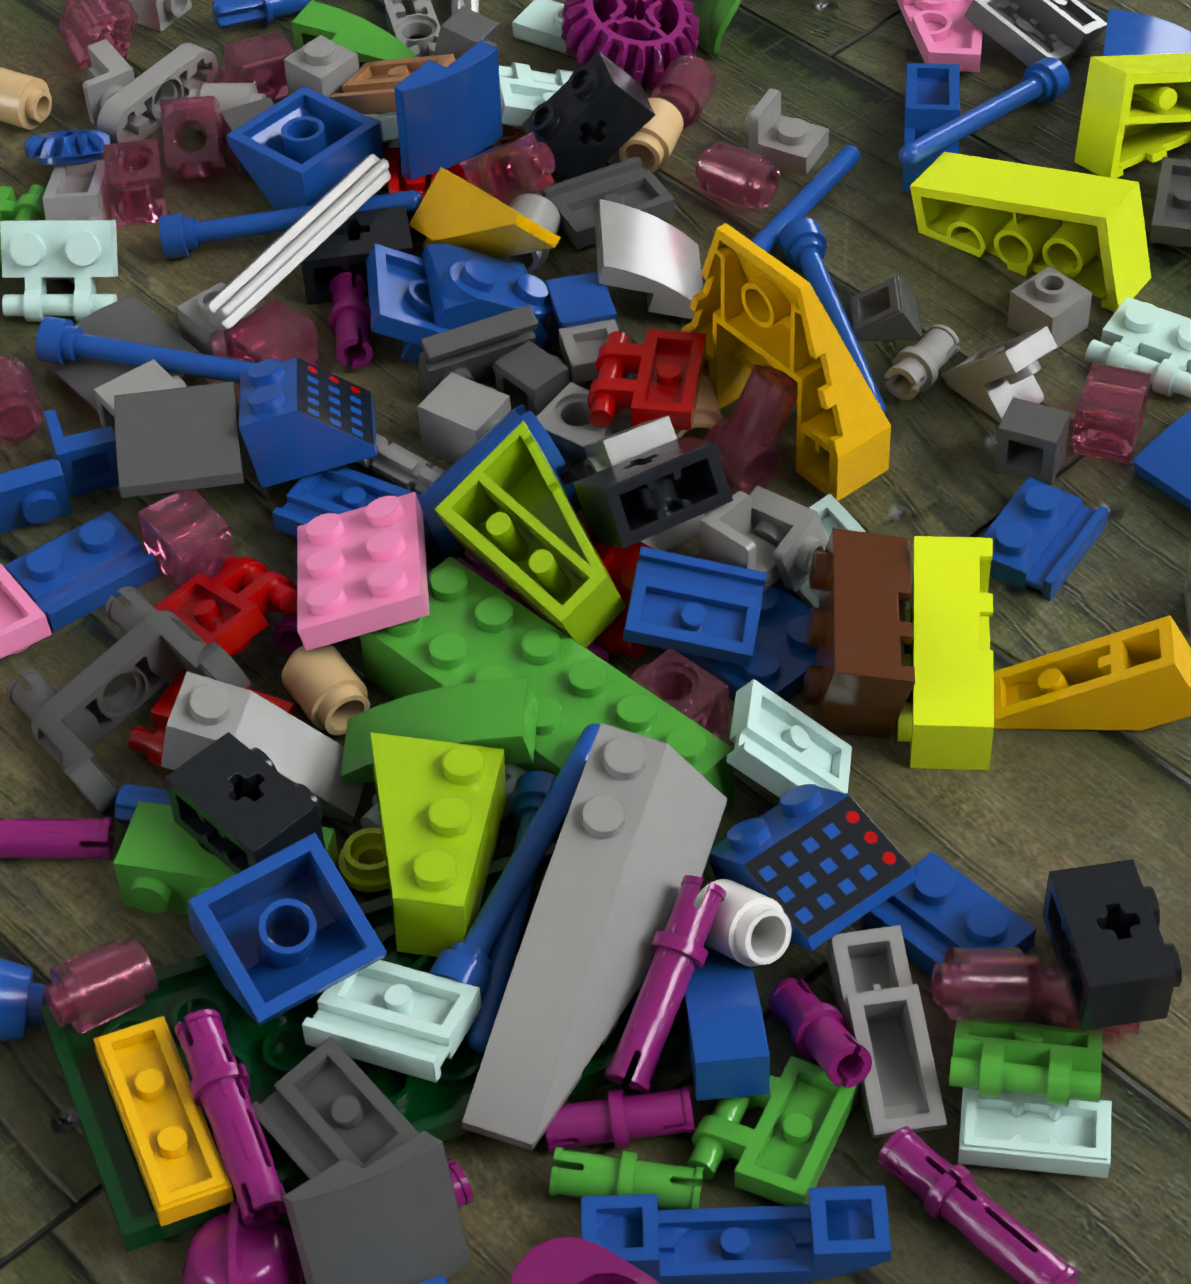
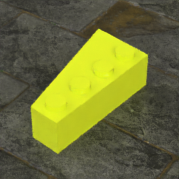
[910,152,1152,313]

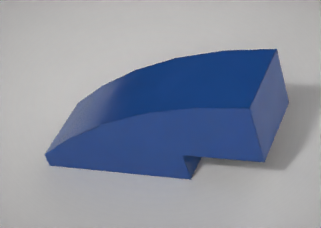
[902,63,960,192]
[681,945,770,1101]

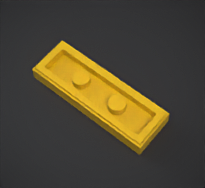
[93,1016,234,1227]

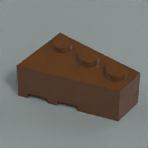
[802,528,915,739]

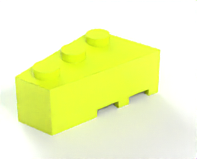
[1074,53,1191,178]
[897,536,994,771]

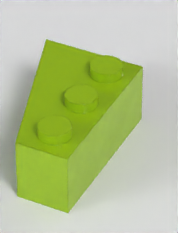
[434,420,626,648]
[370,732,506,957]

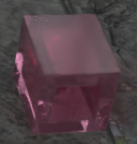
[223,298,320,367]

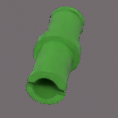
[549,1147,704,1210]

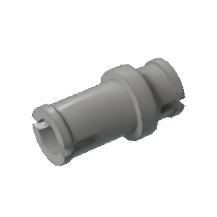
[885,324,960,400]

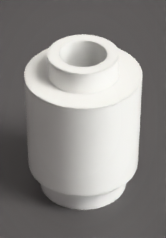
[694,879,792,966]

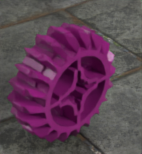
[561,0,700,90]

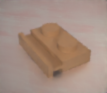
[330,54,455,114]

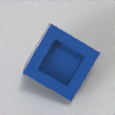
[545,271,617,338]
[44,409,119,498]

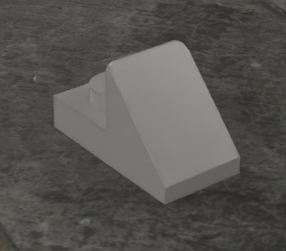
[941,326,1058,422]

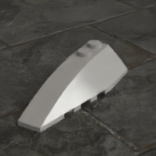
[462,723,727,1151]

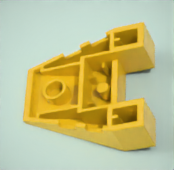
[681,223,891,501]

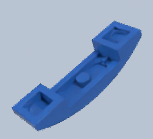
[581,1185,891,1284]

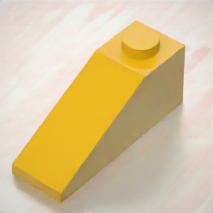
[409,167,561,258]
[994,615,1191,731]

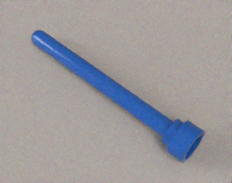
[899,57,1070,166]
[703,145,861,284]
[159,190,423,259]
[778,218,886,414]
[36,316,256,384]
[429,723,600,995]
[466,771,557,1053]

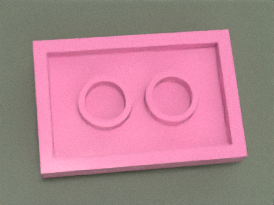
[297,492,430,651]

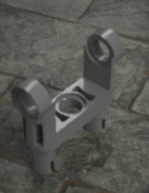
[7,586,251,814]

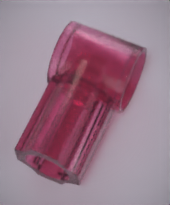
[705,365,798,494]

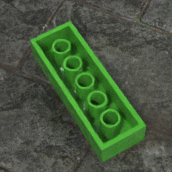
[360,556,734,821]

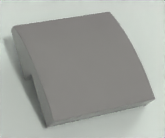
[594,199,703,319]

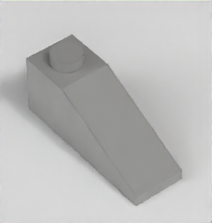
[161,671,365,824]

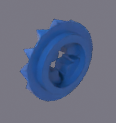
[24,129,111,165]

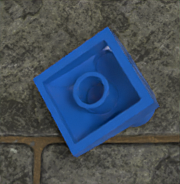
[422,243,553,349]

